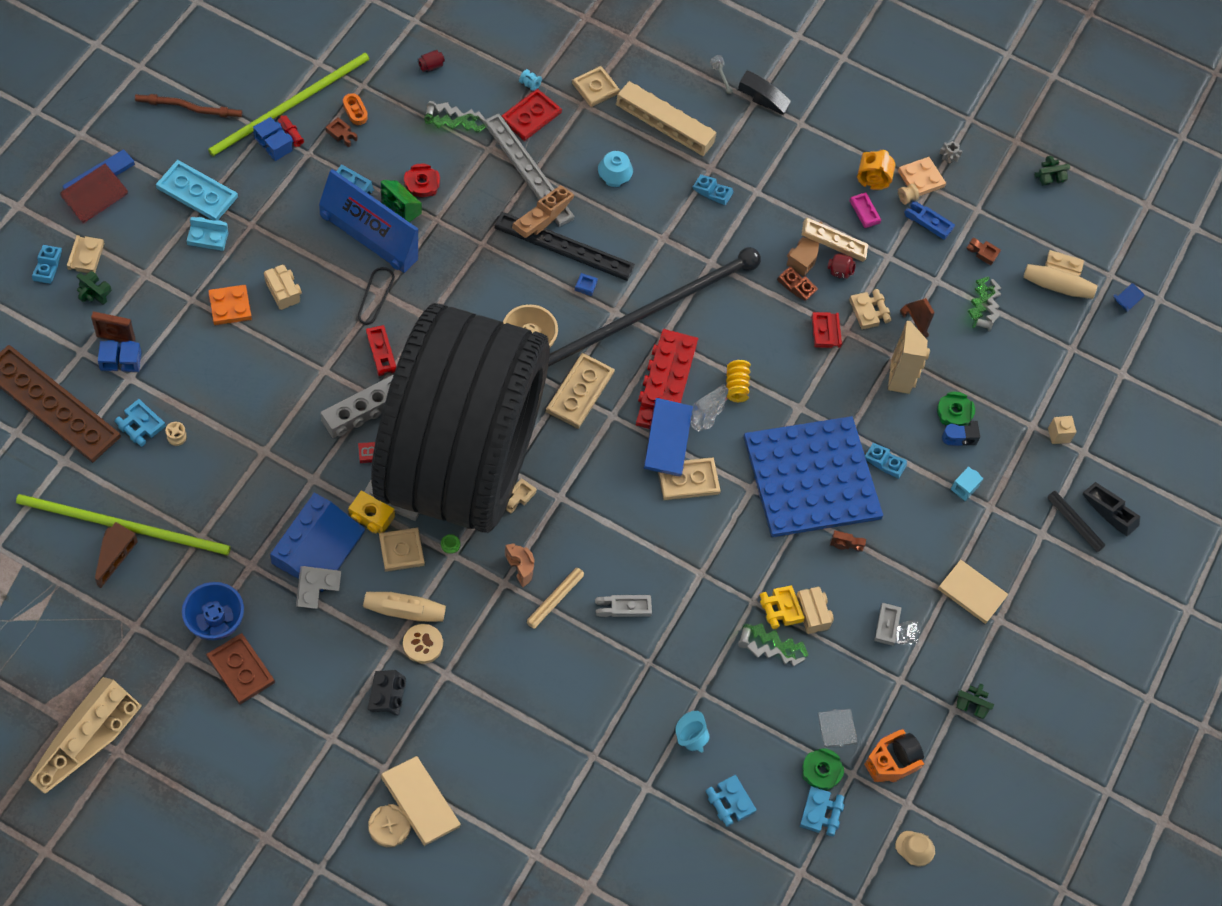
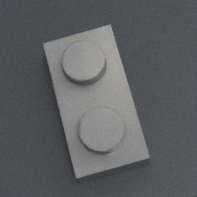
[874,603,901,646]

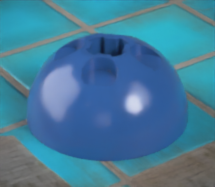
[182,582,244,641]

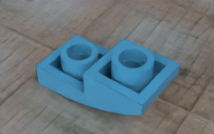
[693,175,734,205]
[32,245,62,284]
[865,443,907,479]

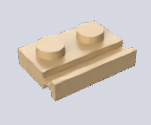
[67,235,104,273]

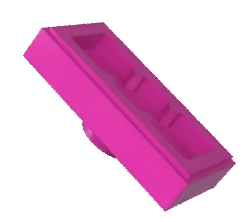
[849,193,881,228]

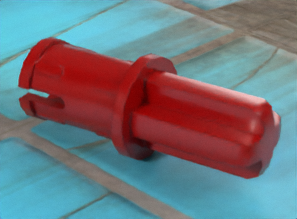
[278,115,304,147]

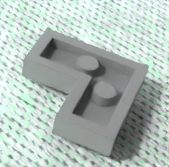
[296,566,341,609]

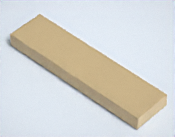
[802,218,868,262]

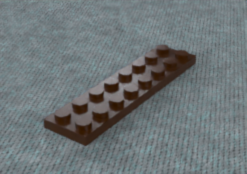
[0,345,121,463]

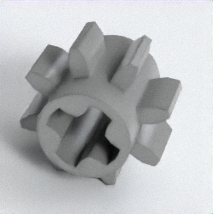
[939,141,963,163]

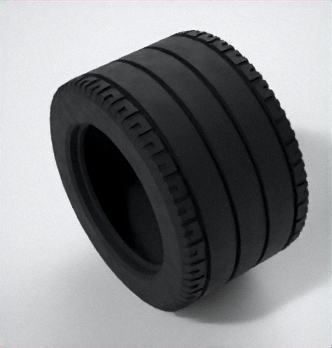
[371,303,550,533]

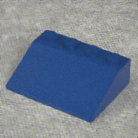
[270,493,365,592]

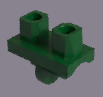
[1034,156,1071,186]
[76,270,112,305]
[956,683,994,719]

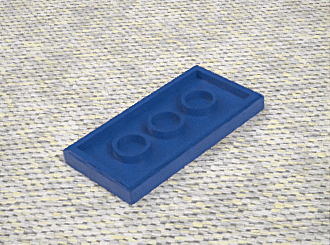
[643,398,693,477]

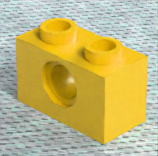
[348,490,395,533]

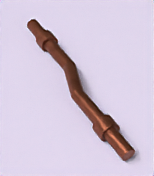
[135,94,242,118]

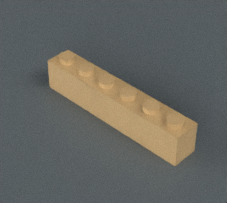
[616,81,717,156]

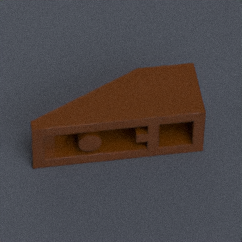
[95,522,138,588]

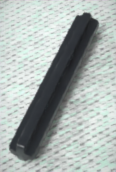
[1048,491,1106,552]

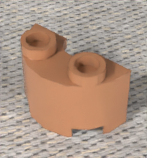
[505,543,535,587]

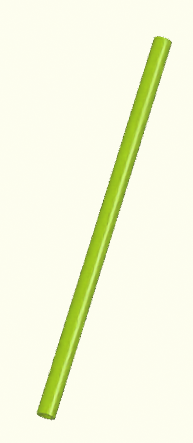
[208,53,369,157]
[16,494,231,555]

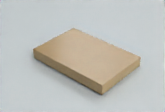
[658,457,721,500]
[938,560,1008,624]

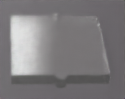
[818,709,858,748]

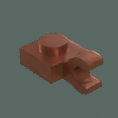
[967,238,1001,265]

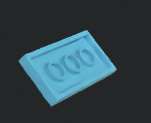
[156,160,238,221]

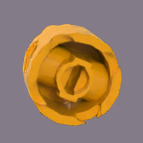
[857,150,896,190]

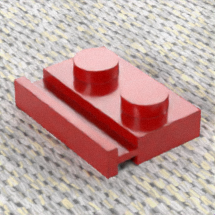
[811,312,842,348]

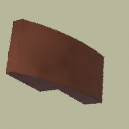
[777,266,818,301]

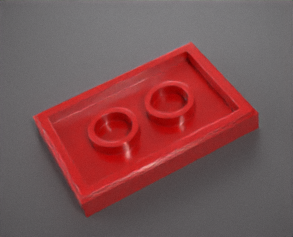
[501,88,562,141]

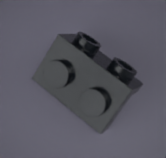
[367,670,406,715]

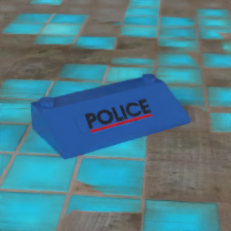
[319,169,418,273]

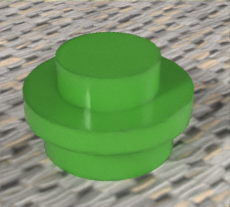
[441,534,460,554]

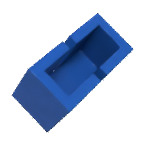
[253,117,293,161]
[98,340,141,372]

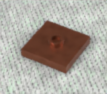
[91,311,135,342]

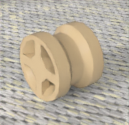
[898,184,919,205]
[165,422,187,446]

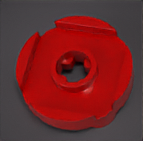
[404,164,440,197]

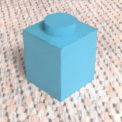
[950,466,983,501]

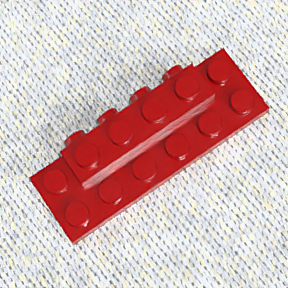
[636,329,698,429]

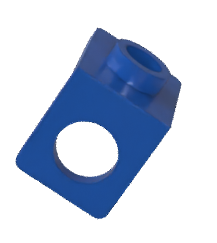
[1113,283,1145,312]

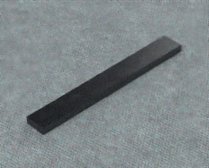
[495,212,635,281]

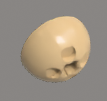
[503,305,558,348]

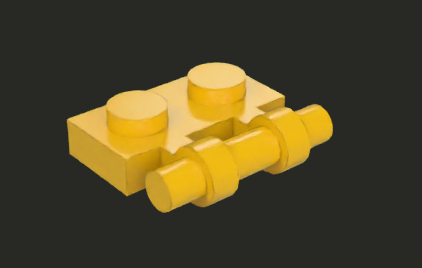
[760,585,805,629]

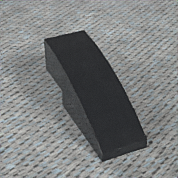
[738,70,791,115]
[1083,482,1140,536]

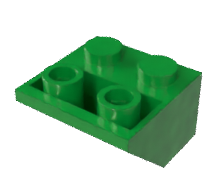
[380,180,422,222]

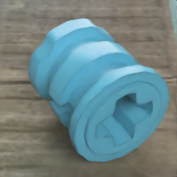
[519,69,542,92]

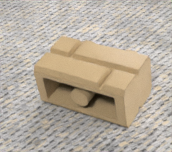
[264,264,302,310]
[796,587,834,634]

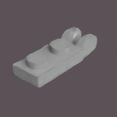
[595,595,652,617]

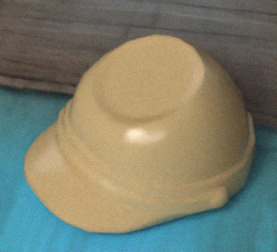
[895,831,935,866]

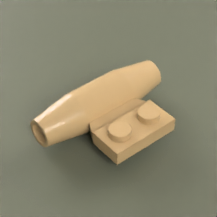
[1023,250,1097,299]
[363,592,446,622]

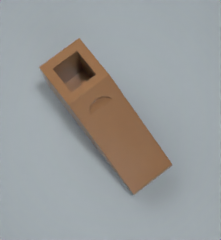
[787,221,823,277]

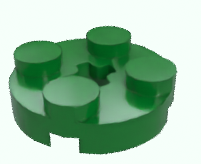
[937,392,975,426]
[802,748,844,791]

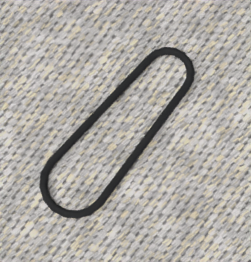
[358,267,395,324]

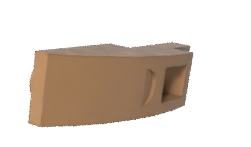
[512,185,574,238]

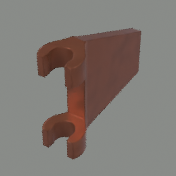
[900,298,935,338]

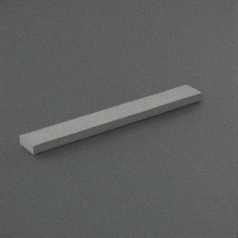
[484,114,574,227]

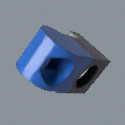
[942,421,980,446]

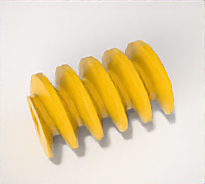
[725,360,751,403]

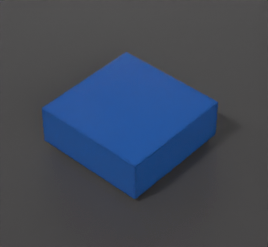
[575,273,598,296]

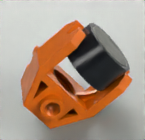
[864,729,924,782]

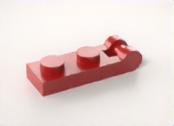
[366,325,396,377]

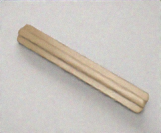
[527,568,584,628]

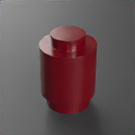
[418,50,445,72]

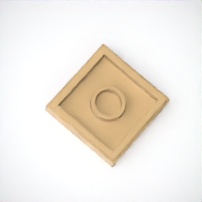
[572,66,620,107]
[379,528,425,572]

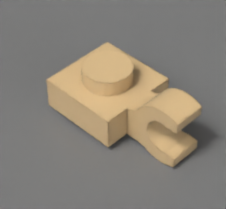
[505,478,537,513]

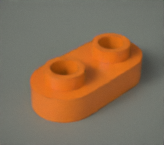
[343,93,368,125]

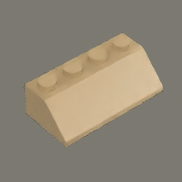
[888,321,930,394]

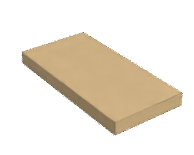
[546,353,615,429]
[380,756,461,846]

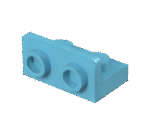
[186,217,229,251]

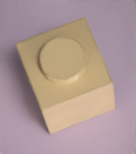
[1048,416,1076,444]

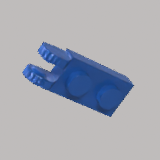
[904,201,955,240]

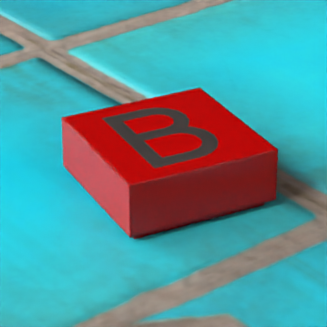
[358,442,375,463]

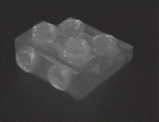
[690,384,729,432]

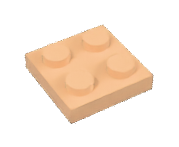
[898,157,946,196]

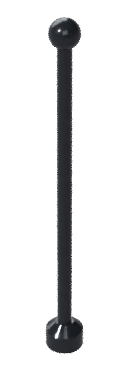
[548,247,761,367]

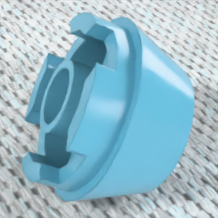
[598,151,633,187]

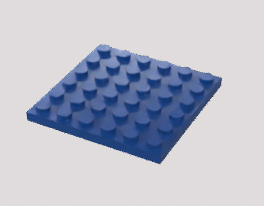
[743,416,883,537]

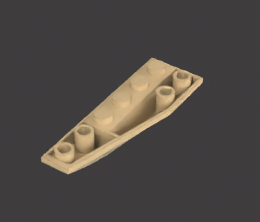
[29,677,142,794]

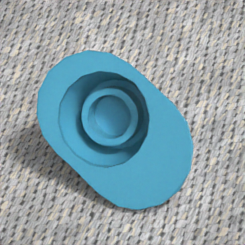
[676,711,710,753]

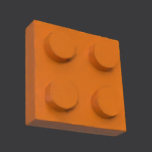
[208,285,252,325]

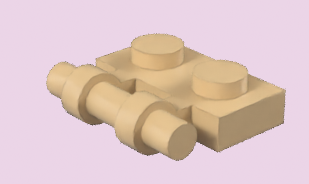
[849,289,891,329]

